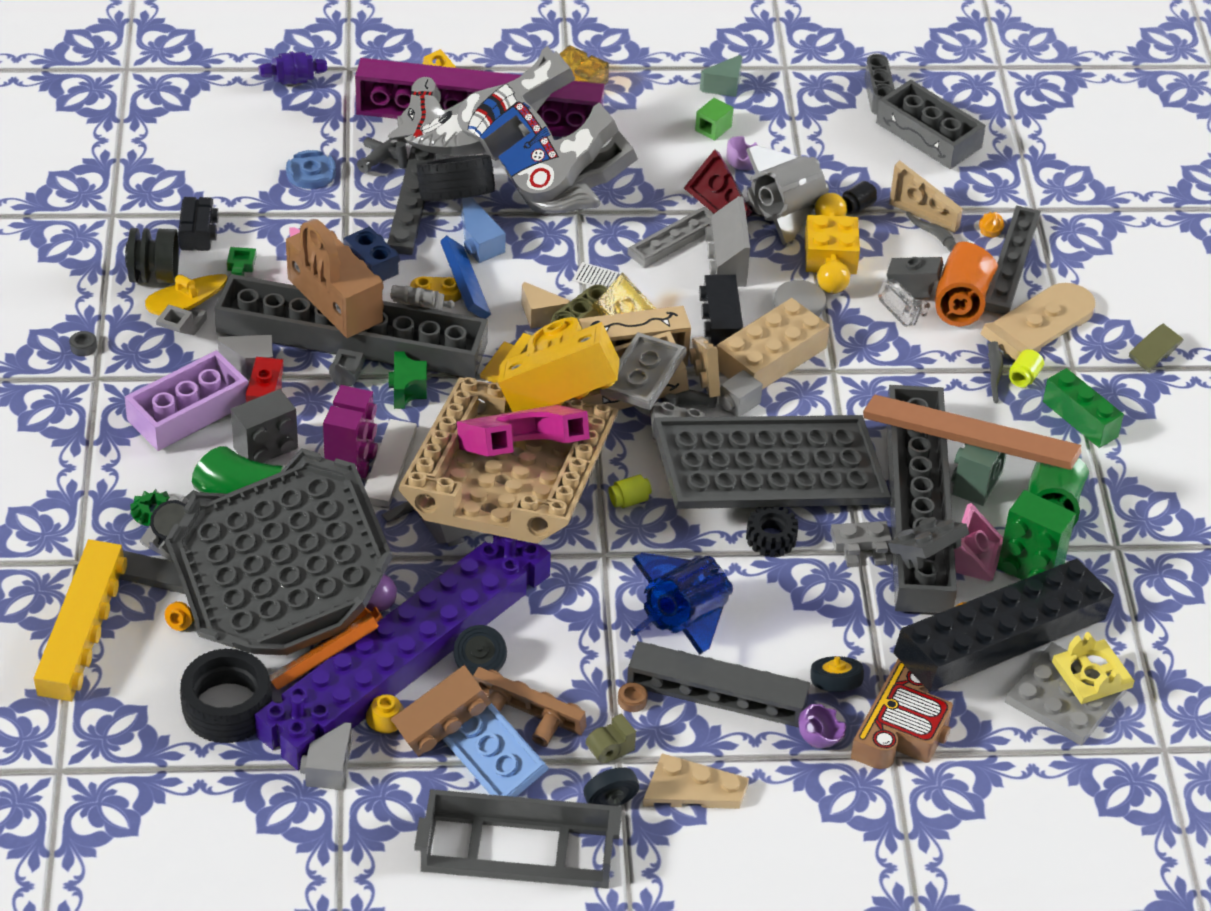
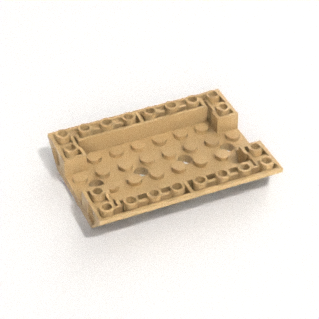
[399,377,618,544]

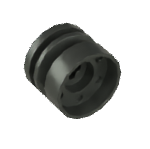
[125,228,179,284]

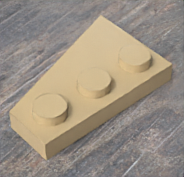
[889,160,963,233]
[689,336,720,398]
[643,753,749,809]

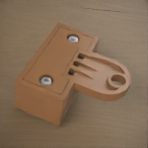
[286,219,384,338]

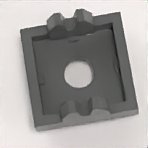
[888,517,969,570]

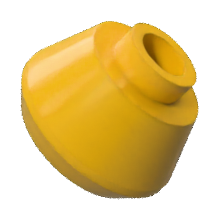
[366,694,405,734]

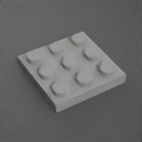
[1005,642,1126,746]

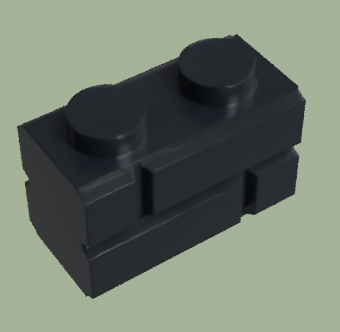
[178,197,219,251]

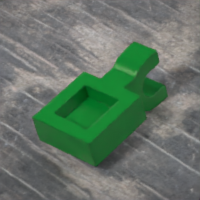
[226,247,257,276]

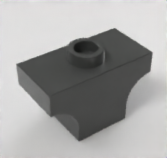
[886,257,944,298]

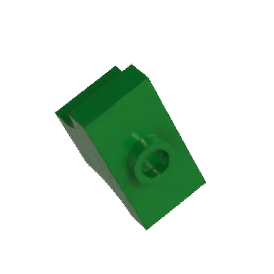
[389,351,427,409]

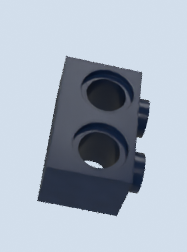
[343,226,400,282]

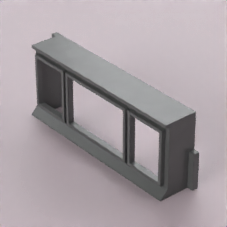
[414,789,622,889]

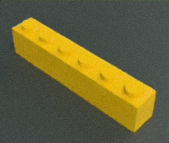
[34,539,127,702]

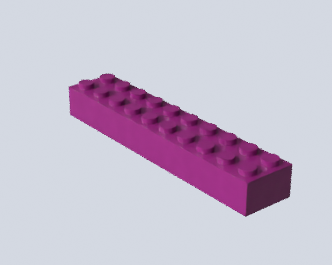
[355,58,605,137]

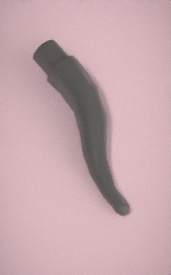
[906,211,957,252]
[988,341,1003,403]

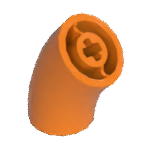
[935,242,998,327]

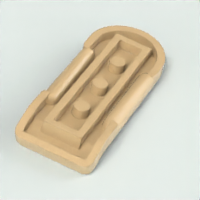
[980,283,1095,360]

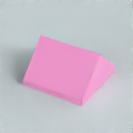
[954,503,1003,581]

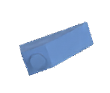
[461,197,506,263]

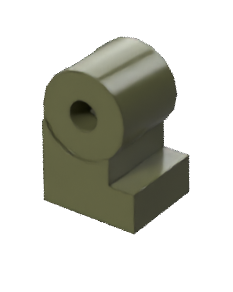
[585,713,636,763]

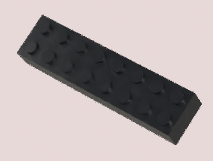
[893,558,1114,692]

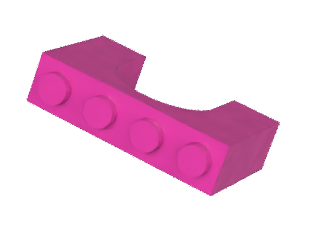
[457,405,590,457]

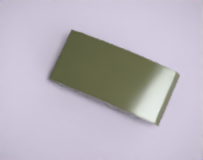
[1129,323,1184,373]

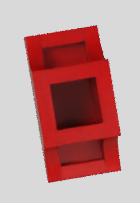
[245,356,284,402]

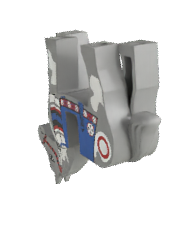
[388,46,638,215]

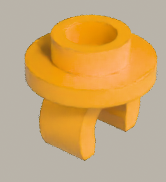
[165,601,194,631]

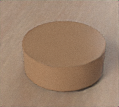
[618,683,648,712]

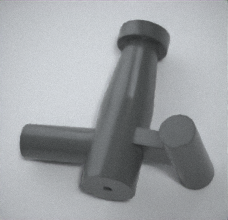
[357,137,408,173]
[661,389,717,408]

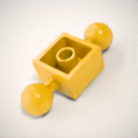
[804,193,860,294]

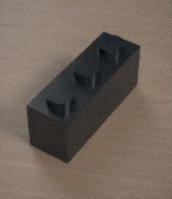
[699,275,743,347]

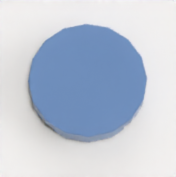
[286,150,336,189]

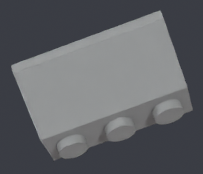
[705,196,750,287]

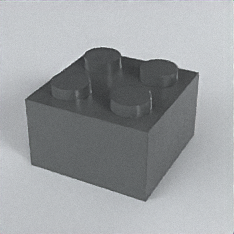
[231,389,298,463]

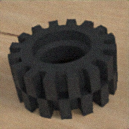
[746,506,798,557]

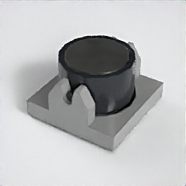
[140,495,189,561]

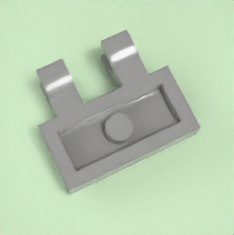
[830,521,892,567]

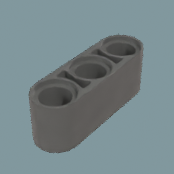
[864,54,895,115]

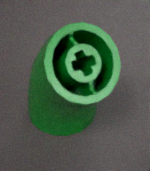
[192,446,284,494]
[1027,457,1089,527]

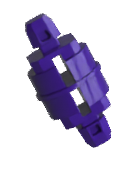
[258,51,327,85]

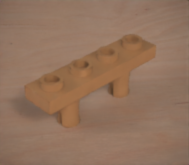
[473,667,587,747]

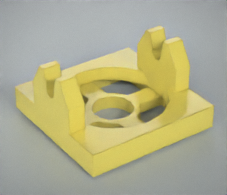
[1052,632,1134,705]

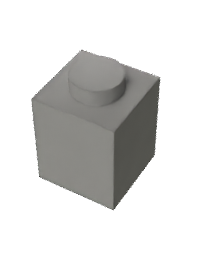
[719,370,763,417]

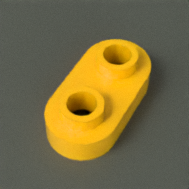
[410,276,462,302]

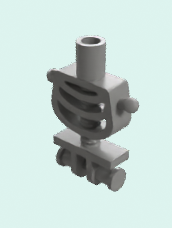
[390,285,454,311]

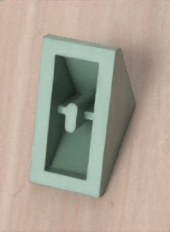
[700,55,743,97]

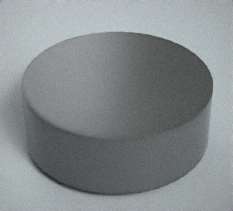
[69,331,97,356]

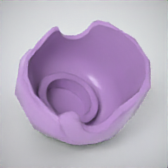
[726,136,758,171]

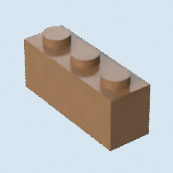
[391,665,492,757]

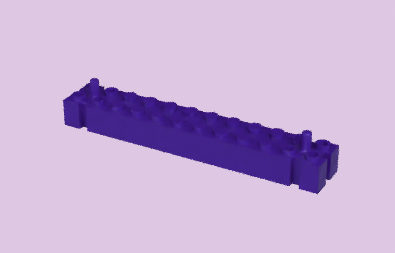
[255,535,551,770]

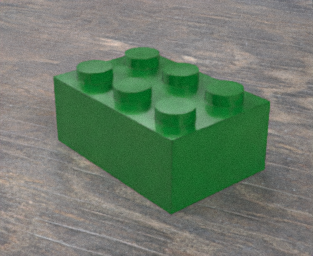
[997,490,1076,580]

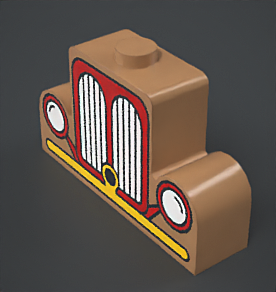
[850,659,953,769]

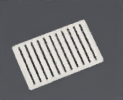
[572,262,626,293]

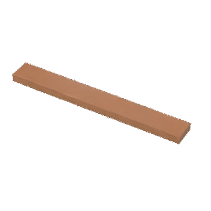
[863,394,1082,470]

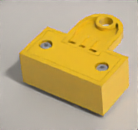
[498,317,620,412]

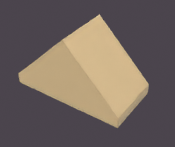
[521,282,570,329]

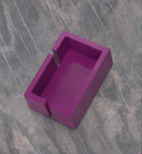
[323,385,378,479]

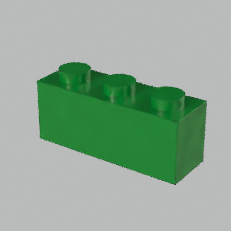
[1043,368,1124,448]

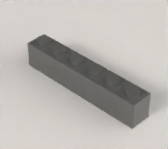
[627,641,810,728]

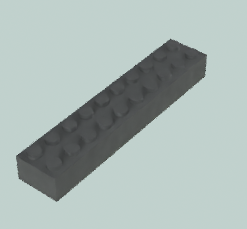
[214,274,488,379]
[887,385,957,613]

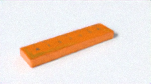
[269,613,379,690]

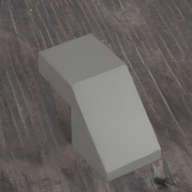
[156,305,207,335]

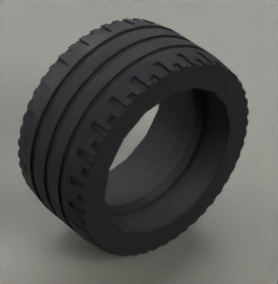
[417,155,495,201]
[180,648,272,743]

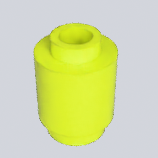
[1009,349,1044,388]
[608,474,652,508]

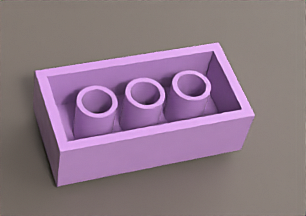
[125,350,248,451]

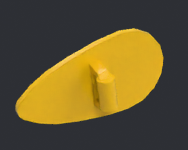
[145,274,228,315]

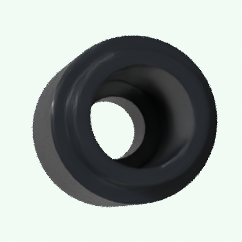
[842,181,877,214]

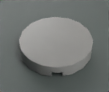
[774,280,826,317]

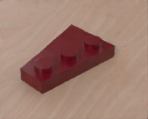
[684,149,752,219]

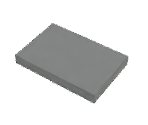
[601,332,687,410]

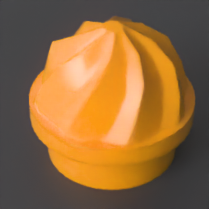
[979,212,1004,238]

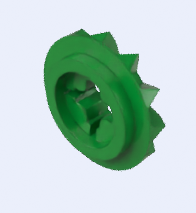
[130,489,170,526]

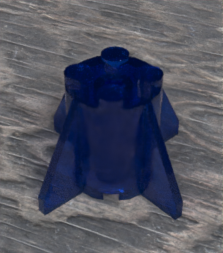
[630,552,733,655]

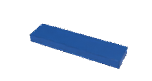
[440,235,491,319]

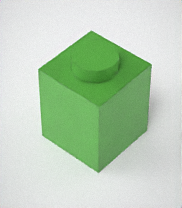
[695,98,734,141]

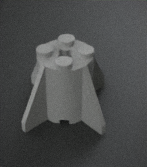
[746,145,829,244]

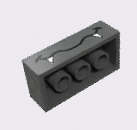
[876,79,986,169]

